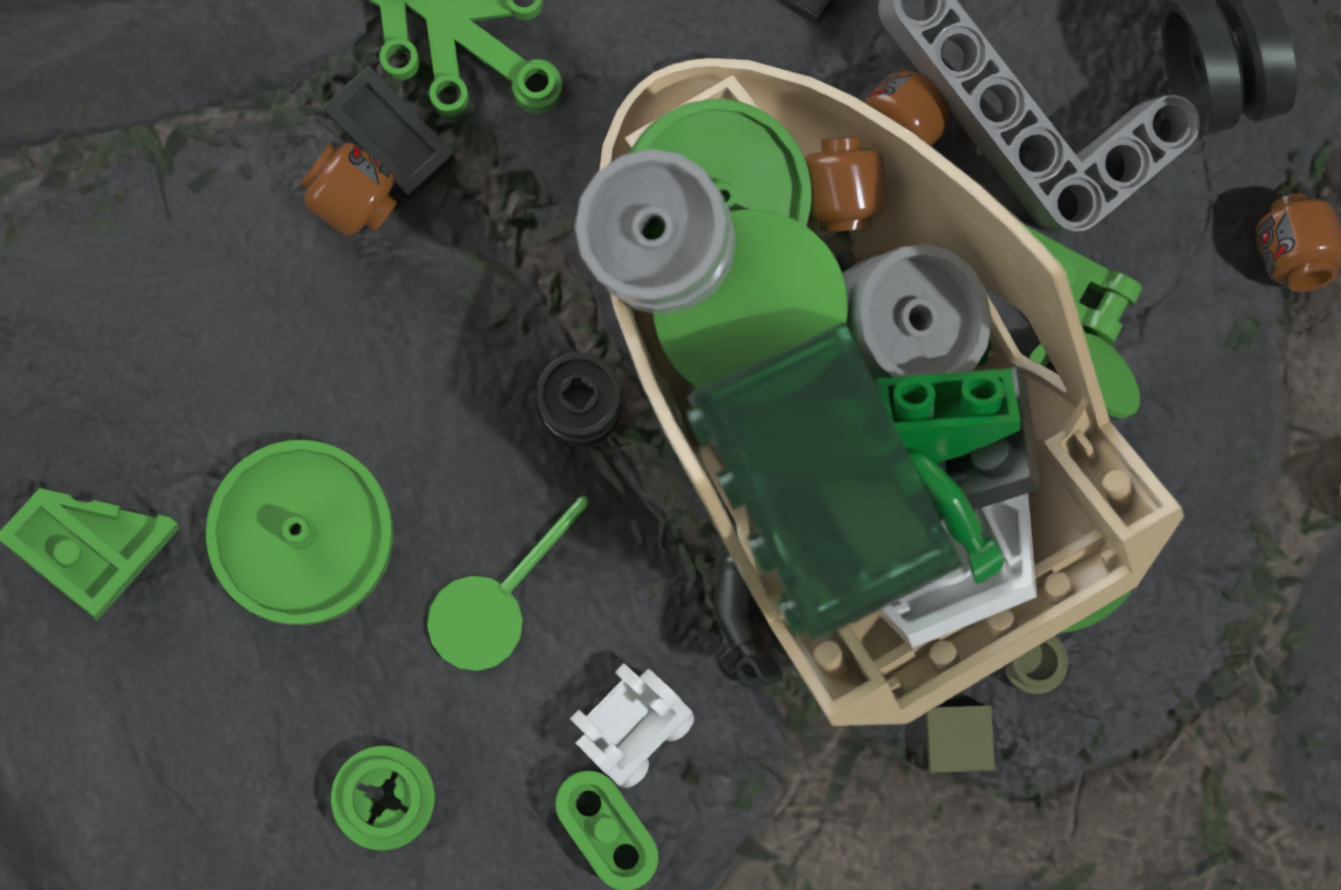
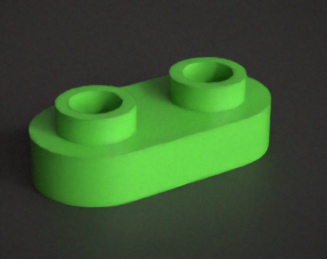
[556,771,658,890]

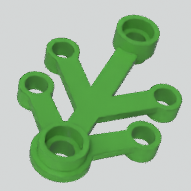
[368,0,563,117]

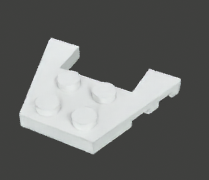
[816,493,1037,648]

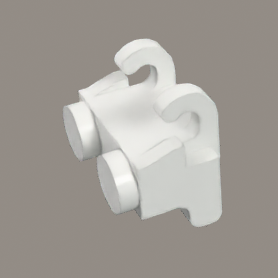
[570,663,694,788]

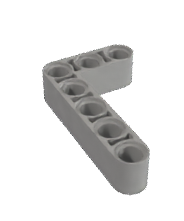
[878,0,1200,234]

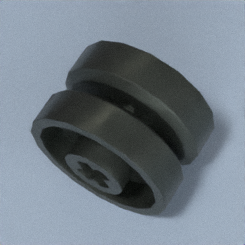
[1161,0,1297,137]

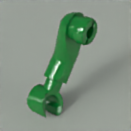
[884,450,1004,584]

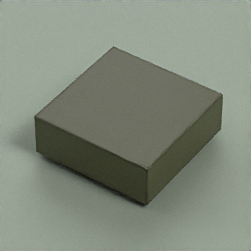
[925,706,995,773]

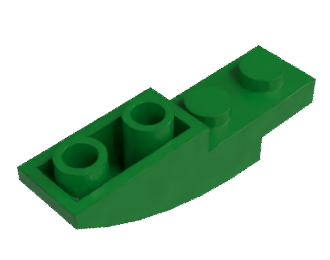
[742,369,1021,486]

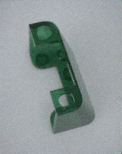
[685,320,963,644]

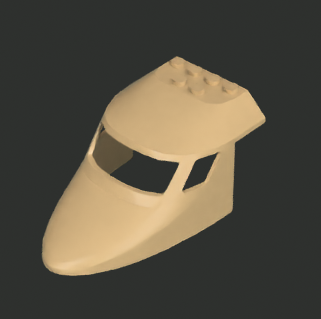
[600,58,1184,726]

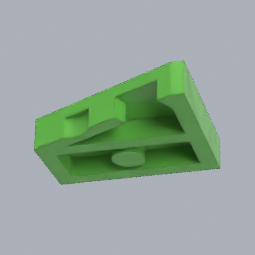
[0,488,179,621]

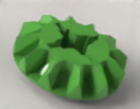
[331,746,436,850]

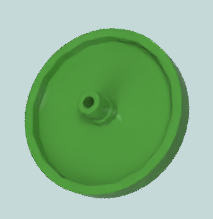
[629,99,811,240]
[653,209,848,405]
[206,440,394,626]

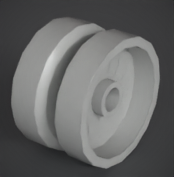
[575,149,737,315]
[832,243,992,395]

